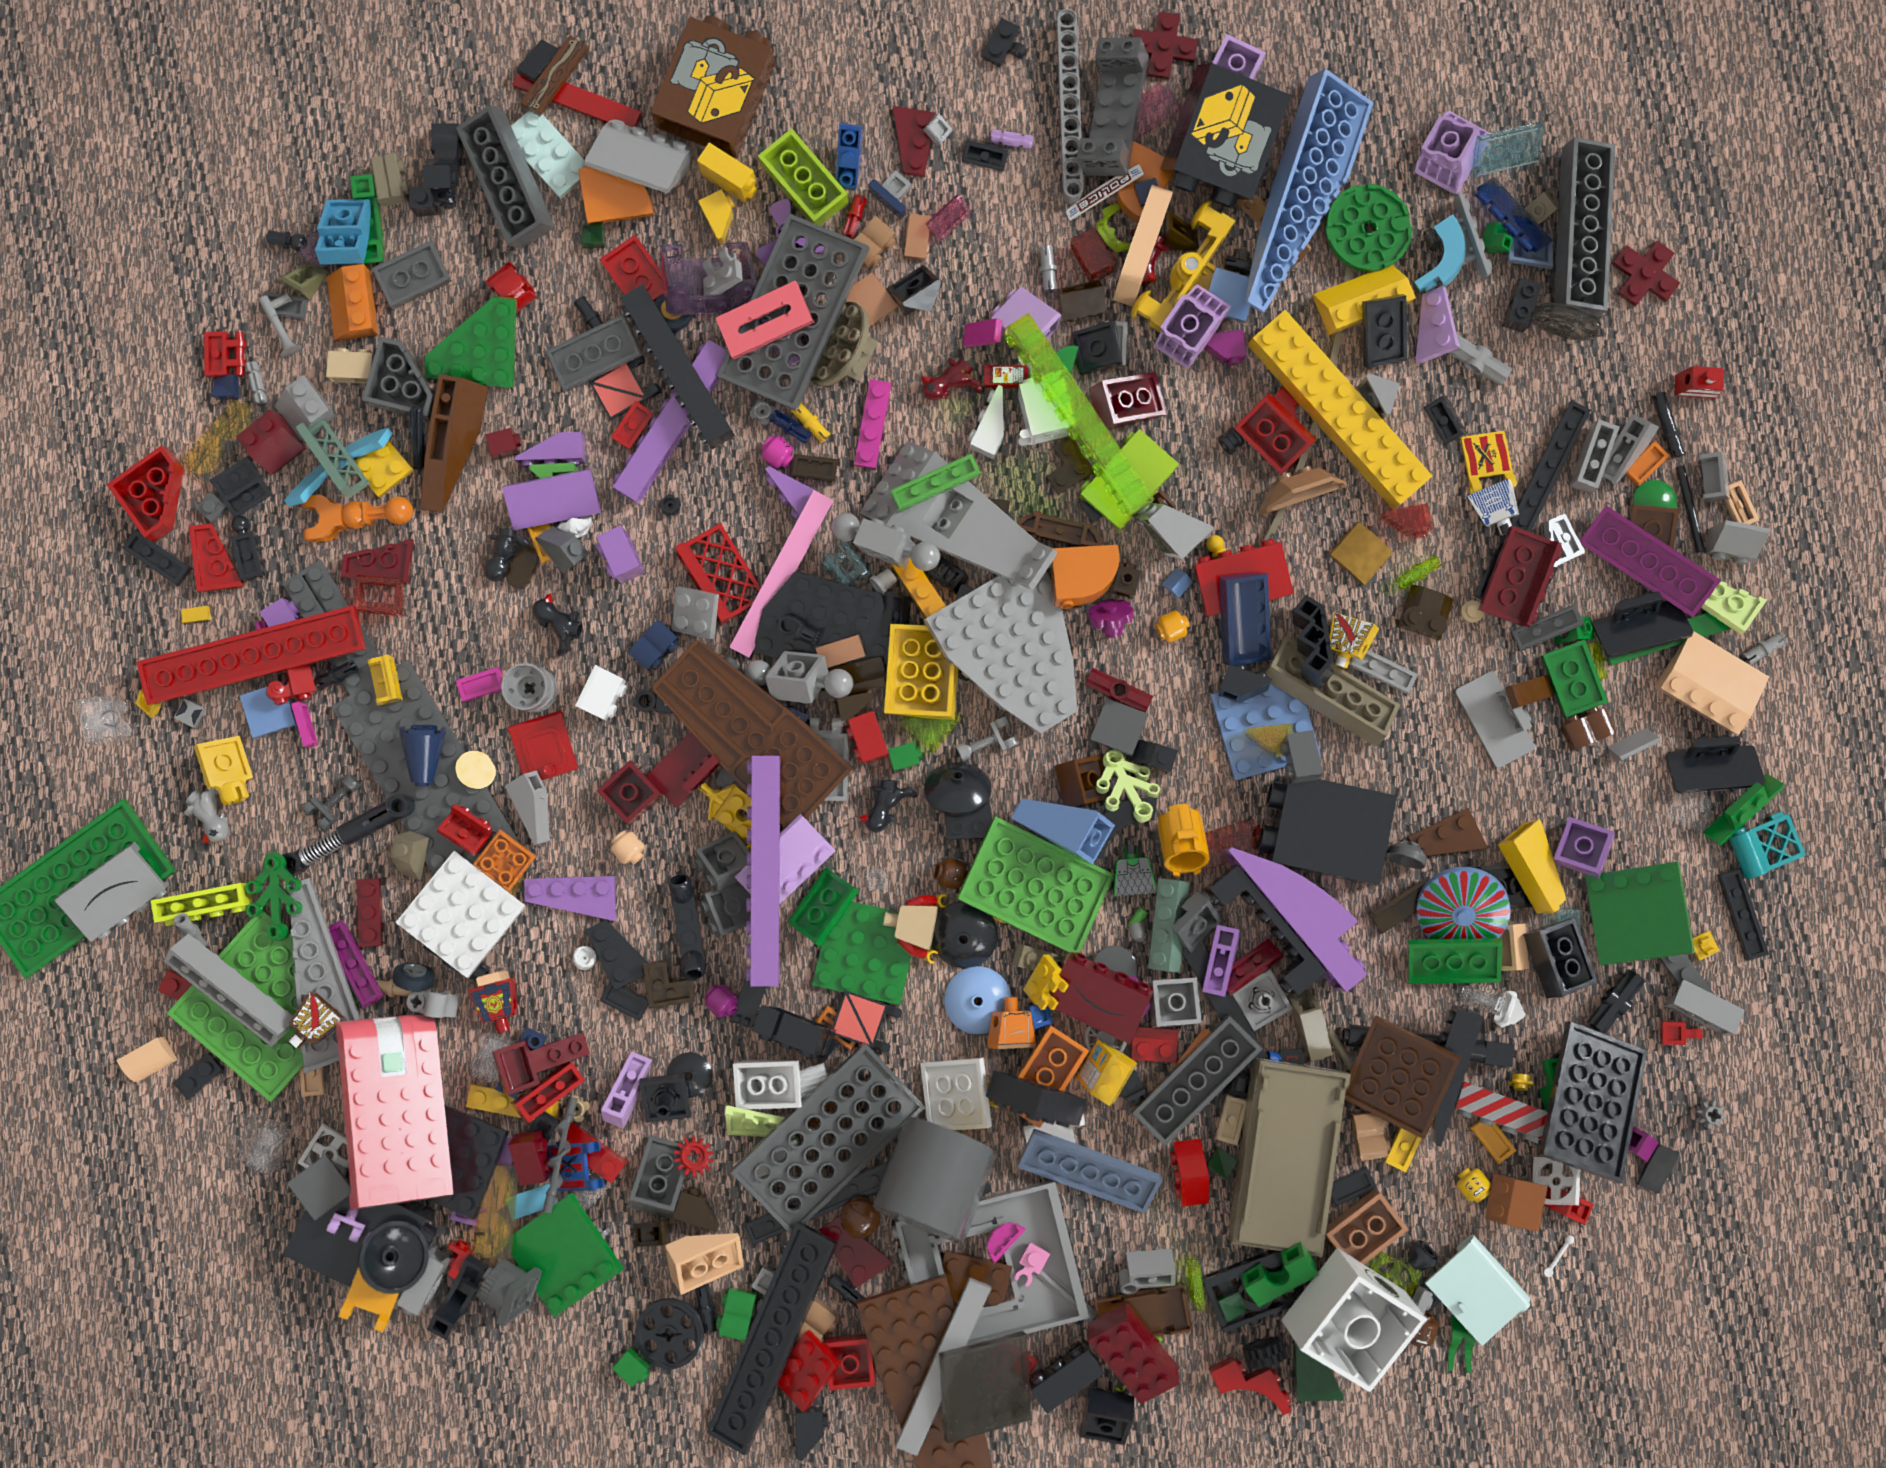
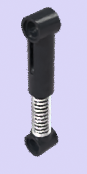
[282,794,415,875]

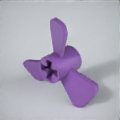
[757,199,824,266]

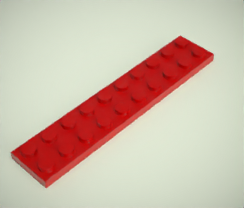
[136,605,366,705]

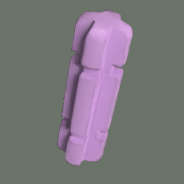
[990,129,1033,149]

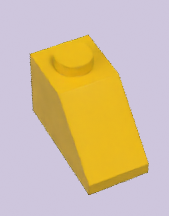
[698,189,735,245]

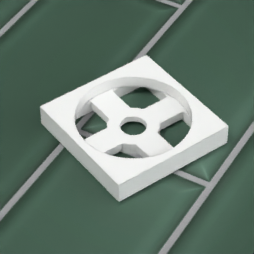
[298,1123,349,1169]
[1532,1157,1580,1205]

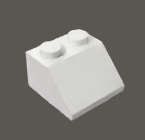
[575,665,627,721]

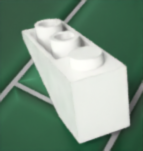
[968,385,1004,460]

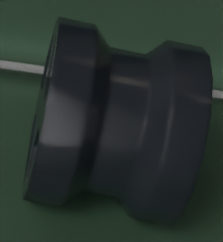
[1217,426,1245,455]

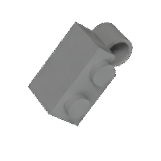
[1118,1248,1176,1295]

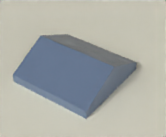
[1505,228,1553,269]

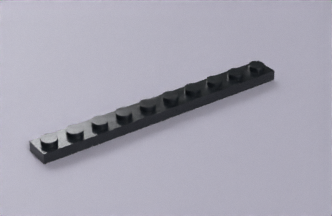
[1473,400,1591,600]

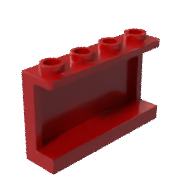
[1192,538,1294,617]

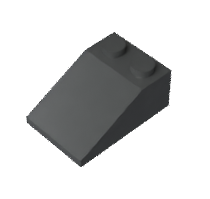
[628,1135,692,1219]

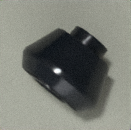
[1407,1240,1438,1271]

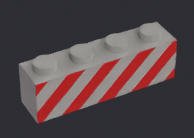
[1454,1082,1547,1143]

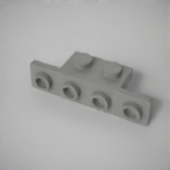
[1453,192,1492,281]

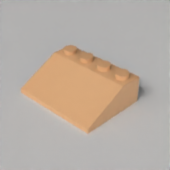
[1654,632,1769,735]

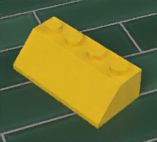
[1312,265,1416,336]

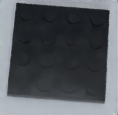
[427,1104,509,1219]

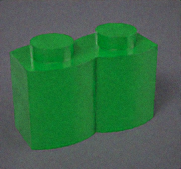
[716,1287,757,1341]

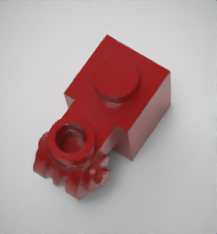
[266,665,316,705]

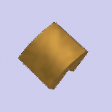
[1328,522,1393,585]

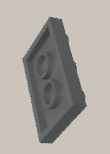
[372,240,452,309]

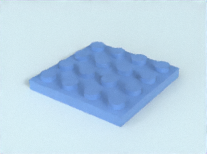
[1210,684,1321,781]

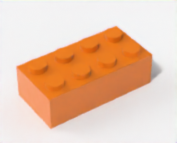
[1007,1024,1089,1128]

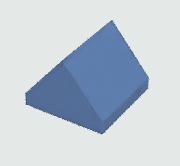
[1162,568,1193,599]

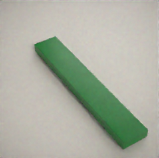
[1604,613,1732,666]

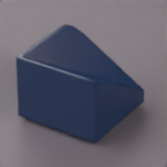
[212,374,239,400]

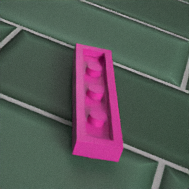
[854,379,892,469]

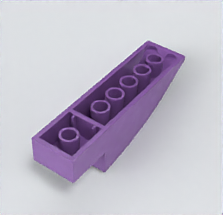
[1220,847,1367,992]

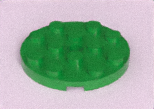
[1325,184,1412,272]

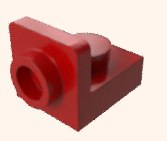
[447,1240,474,1279]

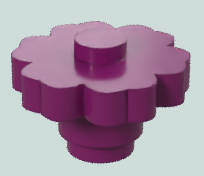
[1088,599,1134,638]

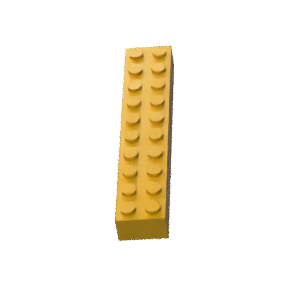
[1247,310,1432,510]

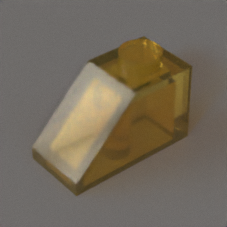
[1244,723,1293,757]

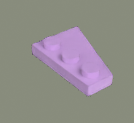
[1415,286,1460,364]

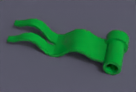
[1448,1302,1475,1374]

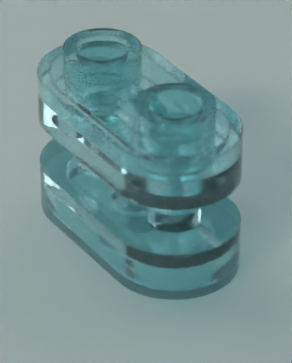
[822,541,871,587]

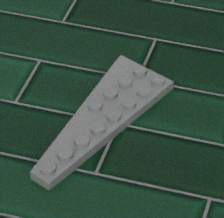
[287,878,361,1073]

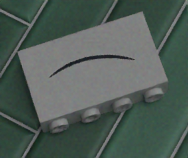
[54,842,169,942]

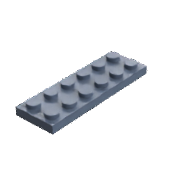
[1017,1129,1163,1214]

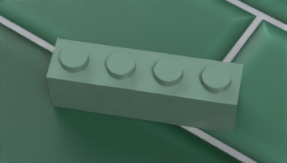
[1148,878,1190,972]

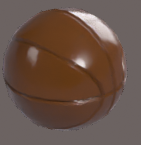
[840,1197,880,1238]

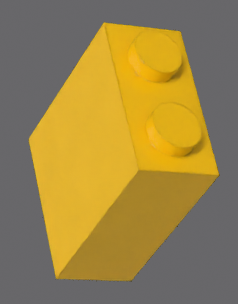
[697,143,758,204]

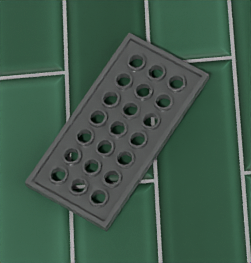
[717,213,870,411]
[730,1042,926,1234]

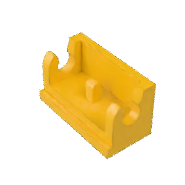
[367,654,403,706]

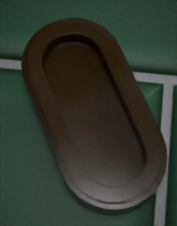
[507,546,539,589]

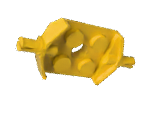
[699,783,752,849]

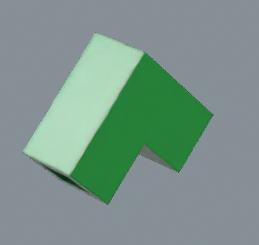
[1482,222,1513,254]

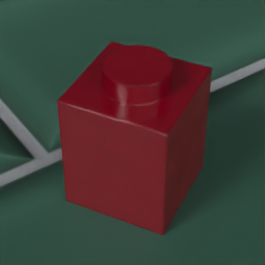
[485,428,522,460]

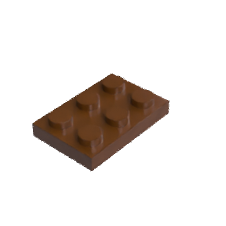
[942,1249,1012,1307]

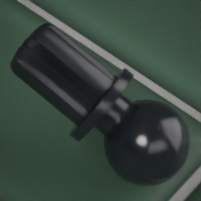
[266,230,308,252]

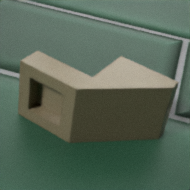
[1012,943,1066,976]

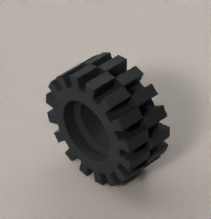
[1242,1336,1287,1369]

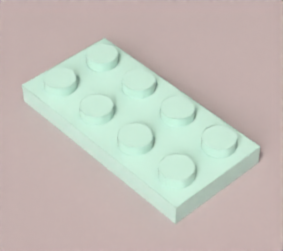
[511,111,584,199]

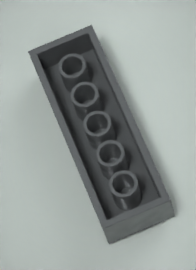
[456,105,555,249]
[1132,1014,1262,1146]

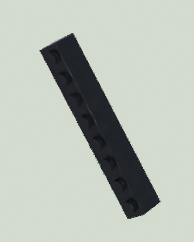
[620,284,735,450]

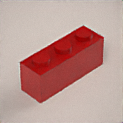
[511,1062,585,1123]

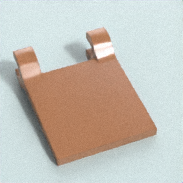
[846,272,899,328]

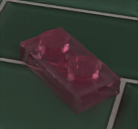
[926,195,972,242]

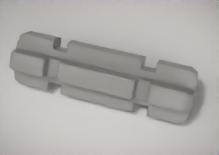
[245,361,267,405]

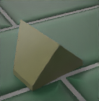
[275,261,328,301]

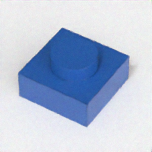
[1025,1004,1053,1029]

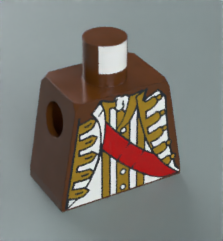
[289,991,348,1049]

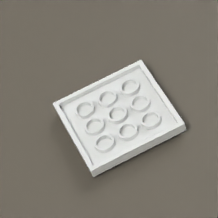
[396,851,526,978]

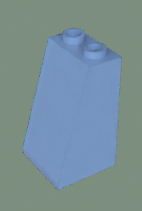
[1011,799,1115,865]

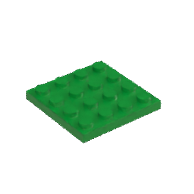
[812,901,912,1005]

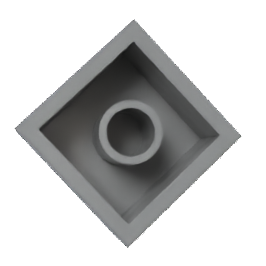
[1147,978,1202,1028]

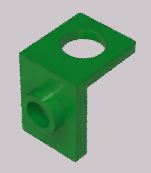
[1554,617,1595,645]

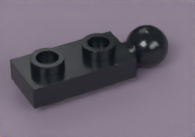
[231,516,265,581]

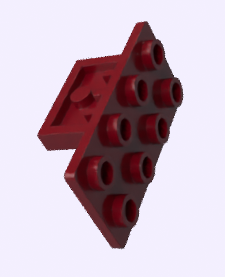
[647,731,721,807]

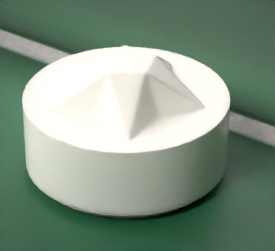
[573,946,596,970]

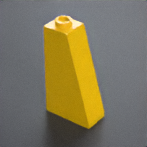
[1498,819,1566,914]

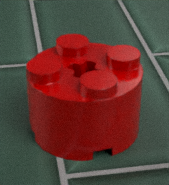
[485,261,538,313]

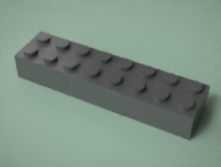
[1553,137,1615,320]

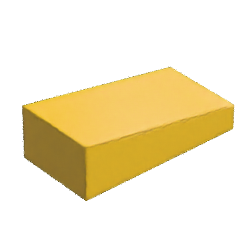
[181,606,211,623]

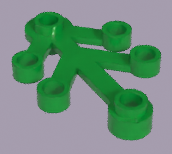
[245,852,303,941]

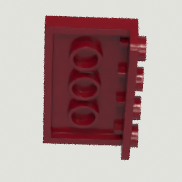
[1478,526,1562,627]

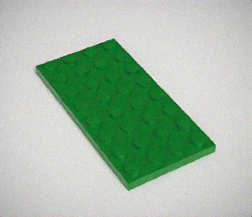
[0,799,177,979]

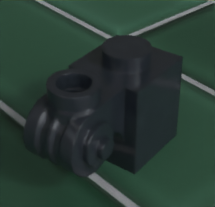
[409,186,456,217]

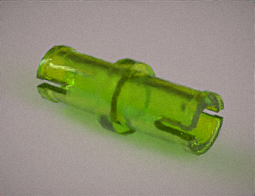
[1396,555,1441,590]

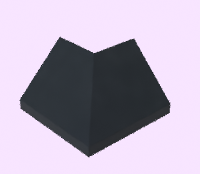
[887,265,941,316]

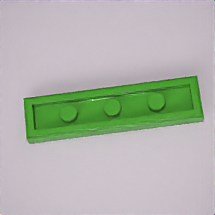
[890,453,981,512]

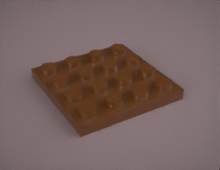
[1345,1015,1462,1139]

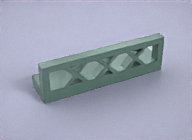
[295,419,370,499]

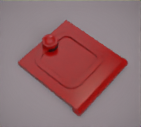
[508,710,578,780]

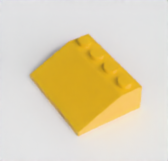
[884,624,958,720]

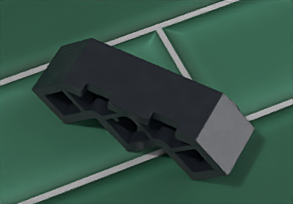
[1292,595,1334,690]

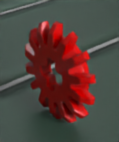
[674,1136,714,1177]

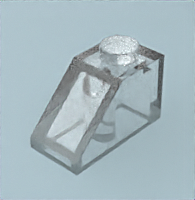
[1461,983,1507,1016]

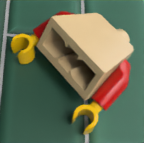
[884,894,947,964]

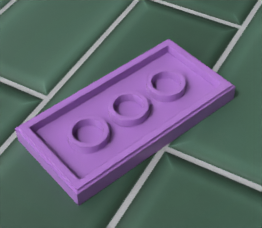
[502,468,601,530]

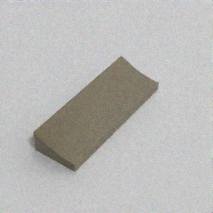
[1264,636,1400,747]

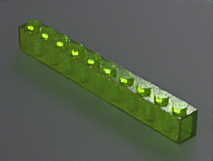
[1004,313,1154,518]

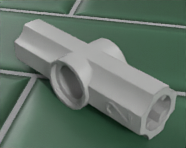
[1448,334,1512,386]

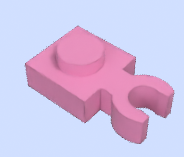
[1015,1242,1050,1287]

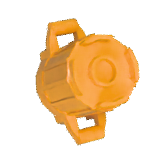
[1157,804,1210,877]

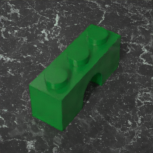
[1241,1242,1319,1307]

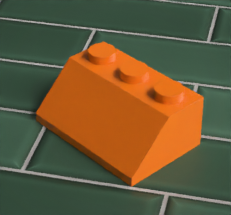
[327,264,378,341]

